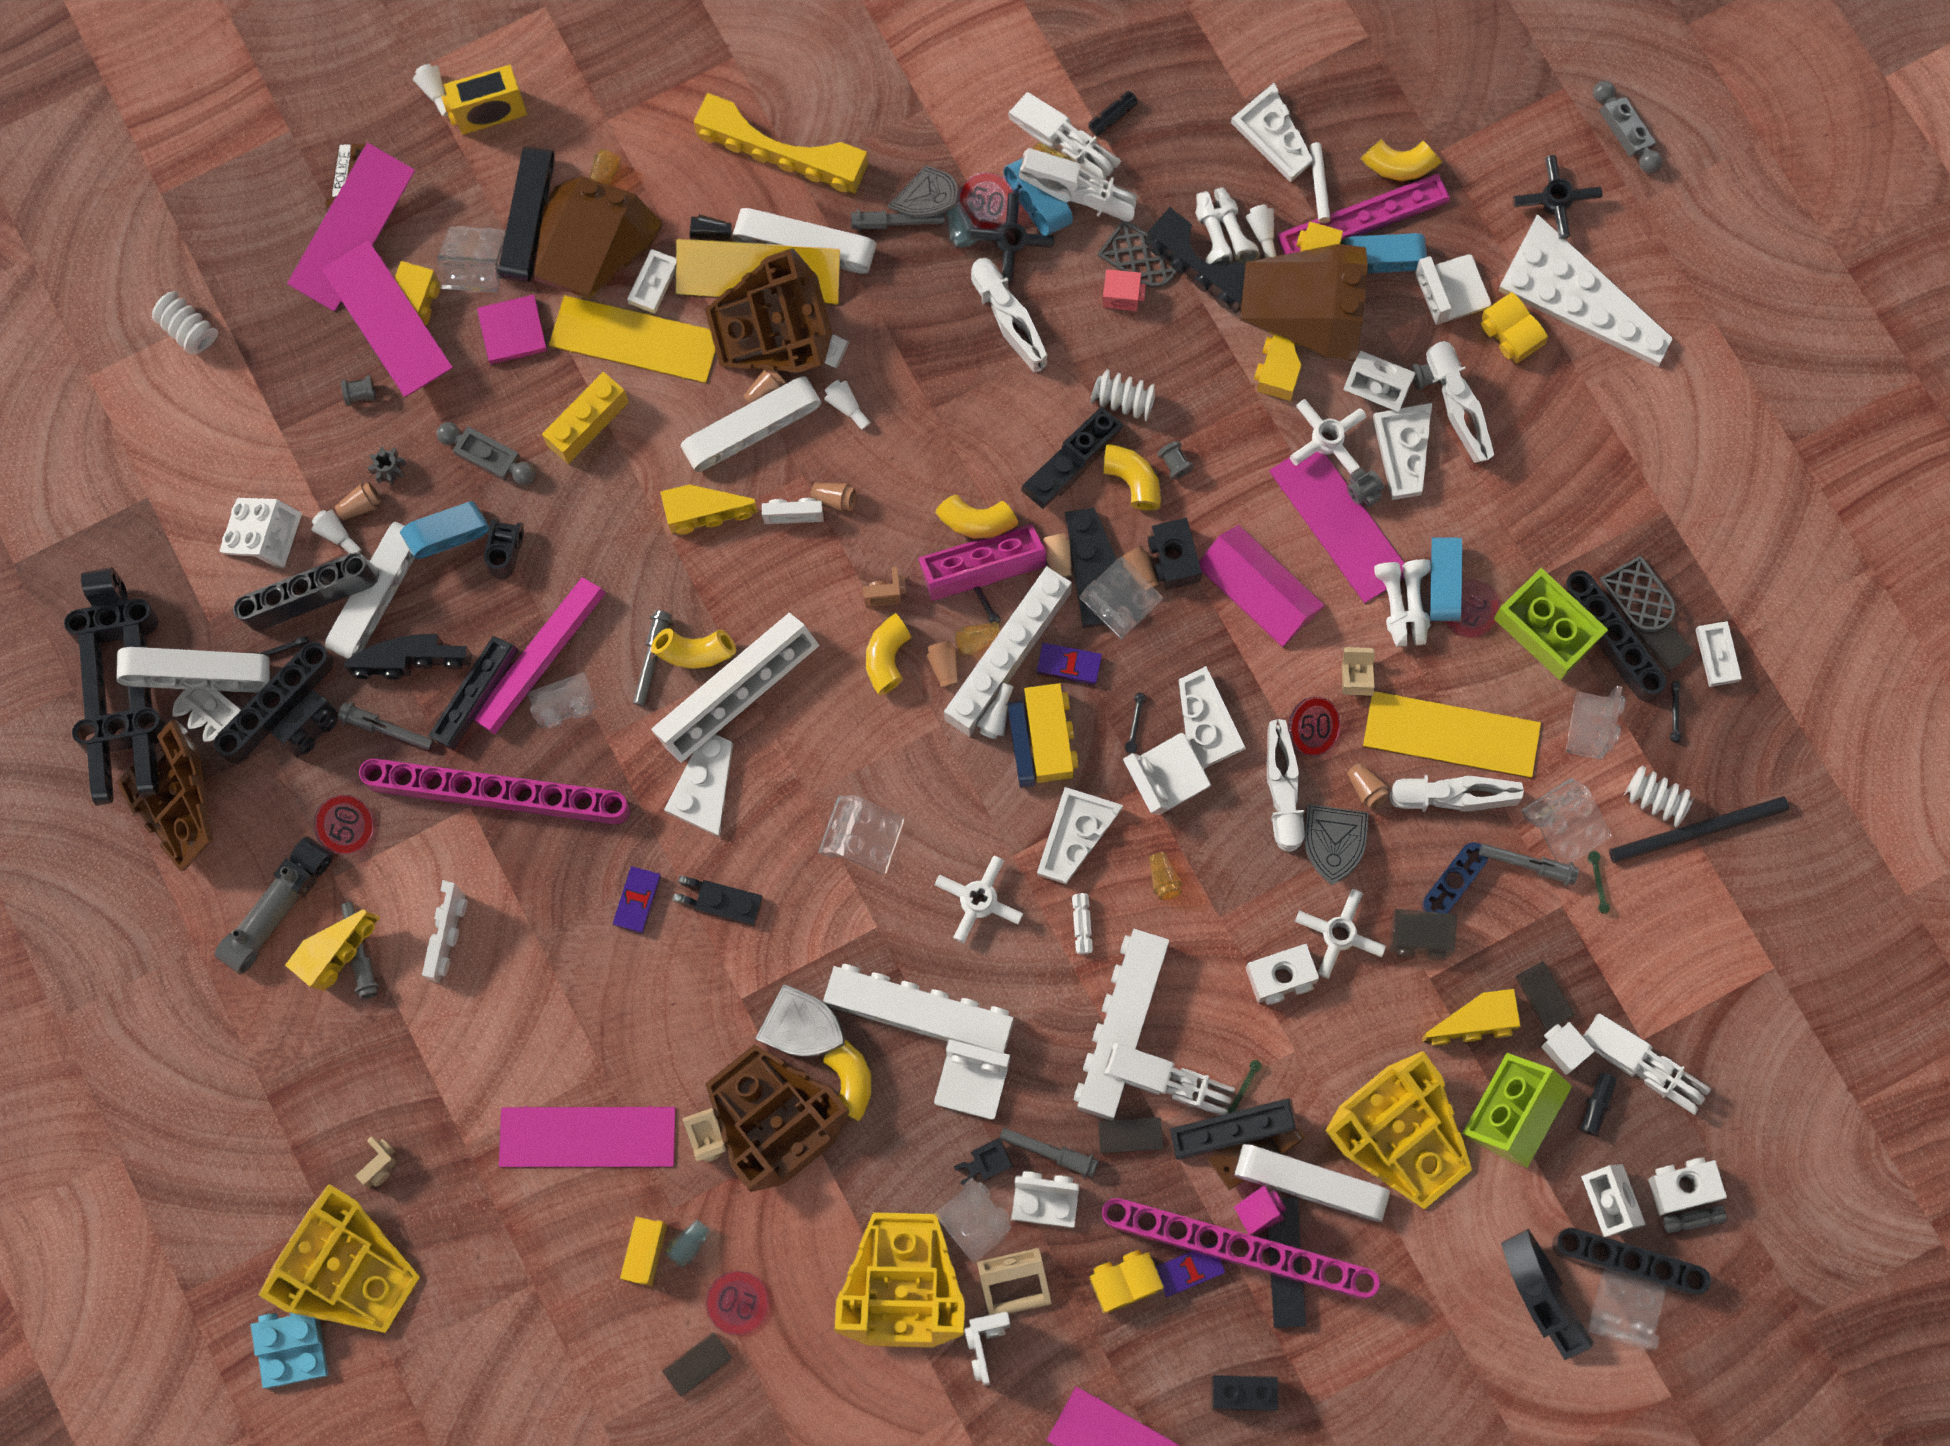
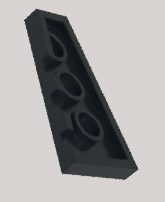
[1065,508,1142,628]

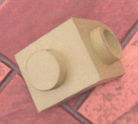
[1341,647,1375,696]
[683,1108,726,1162]
[355,1136,398,1188]

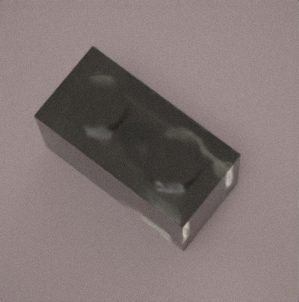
[1389,909,1457,961]

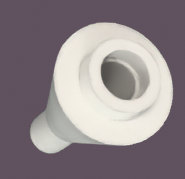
[413,64,448,117]
[1246,205,1277,258]
[824,380,871,430]
[312,509,361,554]
[976,682,1014,739]

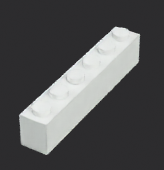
[944,566,1072,737]
[651,613,820,763]
[1073,929,1169,1121]
[823,964,1014,1053]

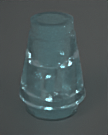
[946,202,977,249]
[664,1220,710,1268]

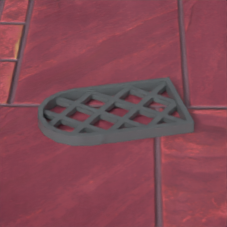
[1097,221,1176,288]
[1599,556,1675,632]

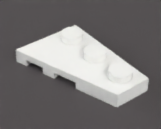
[1231,83,1313,182]
[1373,403,1432,500]
[1179,667,1246,769]
[664,734,733,838]
[1037,787,1123,884]
[422,880,468,983]

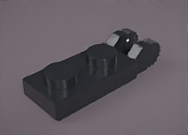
[672,876,763,927]

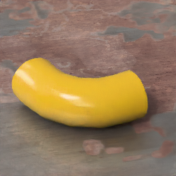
[1360,139,1443,181]
[1103,444,1161,511]
[935,494,1019,539]
[866,613,912,696]
[651,628,736,669]
[823,1039,872,1122]

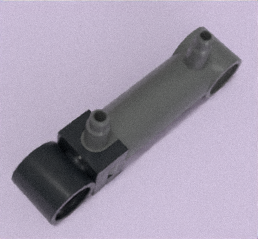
[214,836,333,975]

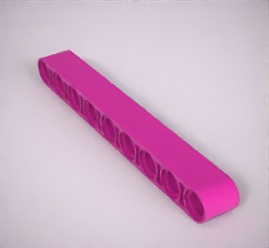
[359,759,630,824]
[1102,1198,1380,1300]

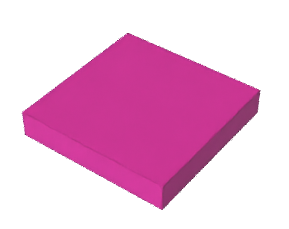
[477,295,547,365]

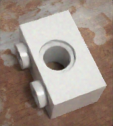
[1343,351,1416,412]
[1245,944,1319,1005]
[1648,1157,1727,1216]
[1581,1164,1646,1237]

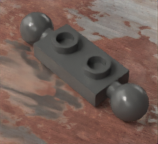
[1593,80,1663,174]
[436,422,536,485]

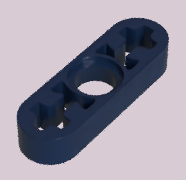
[1007,701,1035,788]
[1422,842,1488,920]

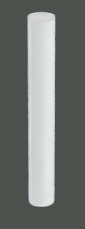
[1310,143,1330,223]

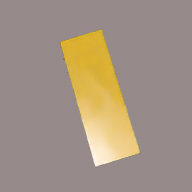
[676,239,840,304]
[549,295,715,383]
[1363,691,1541,778]

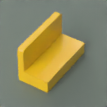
[620,1217,668,1287]

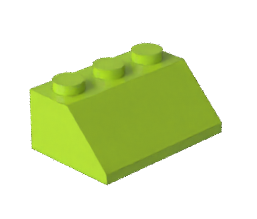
[1494,568,1608,681]
[1462,1053,1572,1168]

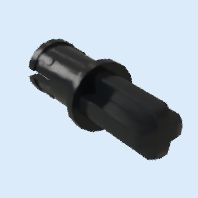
[1579,1073,1617,1137]

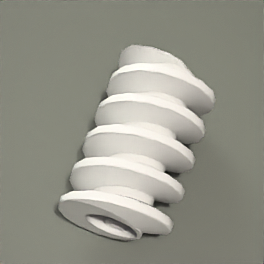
[152,291,218,355]
[1090,369,1156,422]
[1624,765,1694,827]

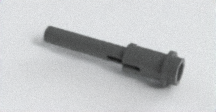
[851,209,945,232]
[633,610,673,706]
[338,702,434,751]
[1479,843,1579,886]
[341,902,380,999]
[1000,1128,1099,1178]

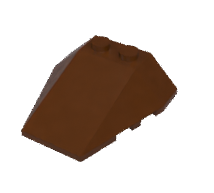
[534,176,662,299]
[1240,244,1368,361]
[705,249,833,373]
[117,720,213,871]
[705,1045,850,1192]

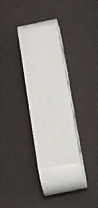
[732,208,877,274]
[680,376,821,472]
[325,522,415,659]
[117,647,270,693]
[1234,1144,1390,1222]

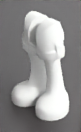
[1195,187,1260,266]
[1374,559,1431,647]

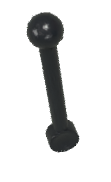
[974,586,1000,625]
[252,636,309,657]
[1670,681,1682,743]
[1125,692,1146,754]

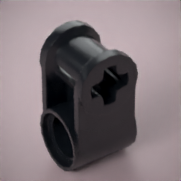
[484,518,524,579]

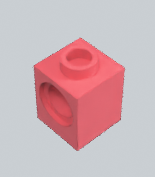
[1102,269,1146,311]

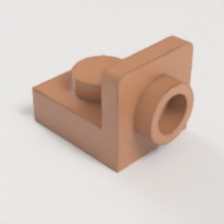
[863,567,906,607]

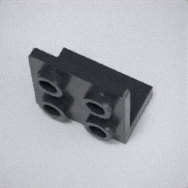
[270,689,338,759]

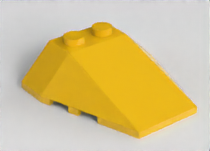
[1325,1051,1472,1209]
[258,1184,420,1333]
[835,1213,965,1347]

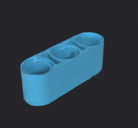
[1003,158,1073,235]
[1340,233,1427,273]
[400,501,489,559]
[1430,537,1462,621]

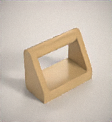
[977,1248,1051,1315]

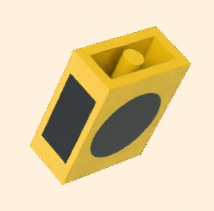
[442,64,527,135]

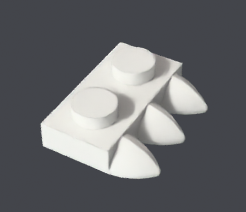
[173,689,241,742]

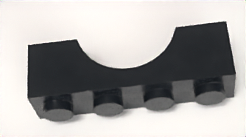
[1146,207,1245,313]

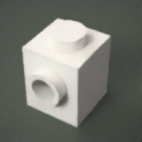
[1541,1022,1595,1075]

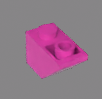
[1234,1186,1287,1236]

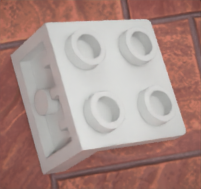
[1415,254,1491,325]
[220,498,302,568]
[1123,733,1211,815]
[934,1039,1010,1120]
[1011,1172,1079,1228]
[965,1312,1010,1387]

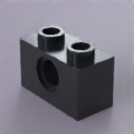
[1147,518,1202,590]
[1211,1375,1278,1411]

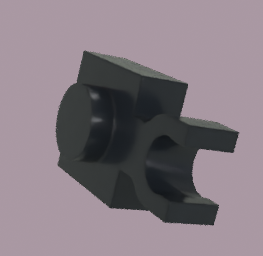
[954,1138,1014,1186]

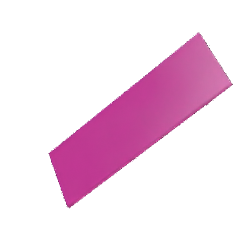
[287,142,416,312]
[321,240,453,398]
[1269,452,1405,604]
[499,1106,675,1167]
[1046,1386,1179,1446]

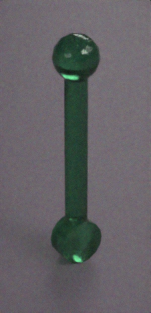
[1587,851,1610,914]
[1226,1060,1262,1114]

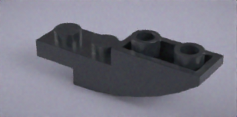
[1021,406,1124,509]
[344,634,472,680]
[1501,1228,1594,1360]

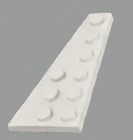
[1498,214,1673,367]

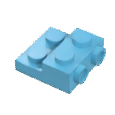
[251,1313,329,1389]

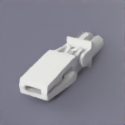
[1008,92,1121,180]
[1019,148,1138,222]
[971,258,1047,372]
[1426,341,1494,463]
[1267,719,1305,852]
[1389,775,1524,812]
[1582,1014,1712,1115]
[1104,1043,1235,1116]

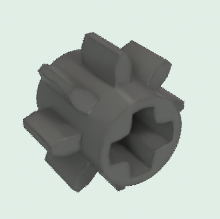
[367,447,406,485]
[1347,468,1384,507]

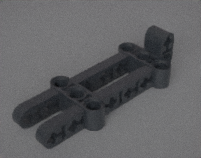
[64,567,167,806]

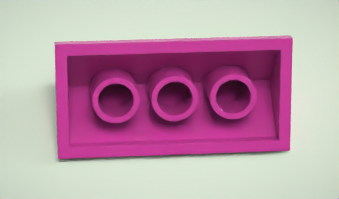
[918,524,1046,601]
[1199,525,1325,648]

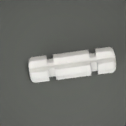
[1072,893,1093,954]

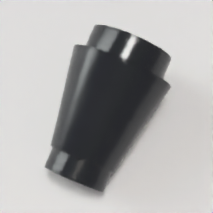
[689,214,732,241]

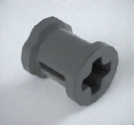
[1411,364,1441,390]
[341,375,376,406]
[1157,441,1194,480]

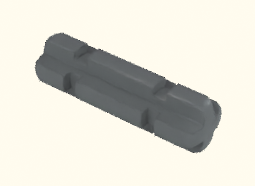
[1663,1206,1727,1233]

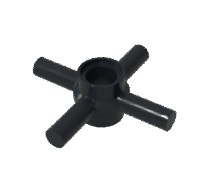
[1513,155,1602,239]
[967,193,1054,282]

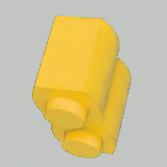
[1481,292,1548,364]
[1089,1250,1164,1314]

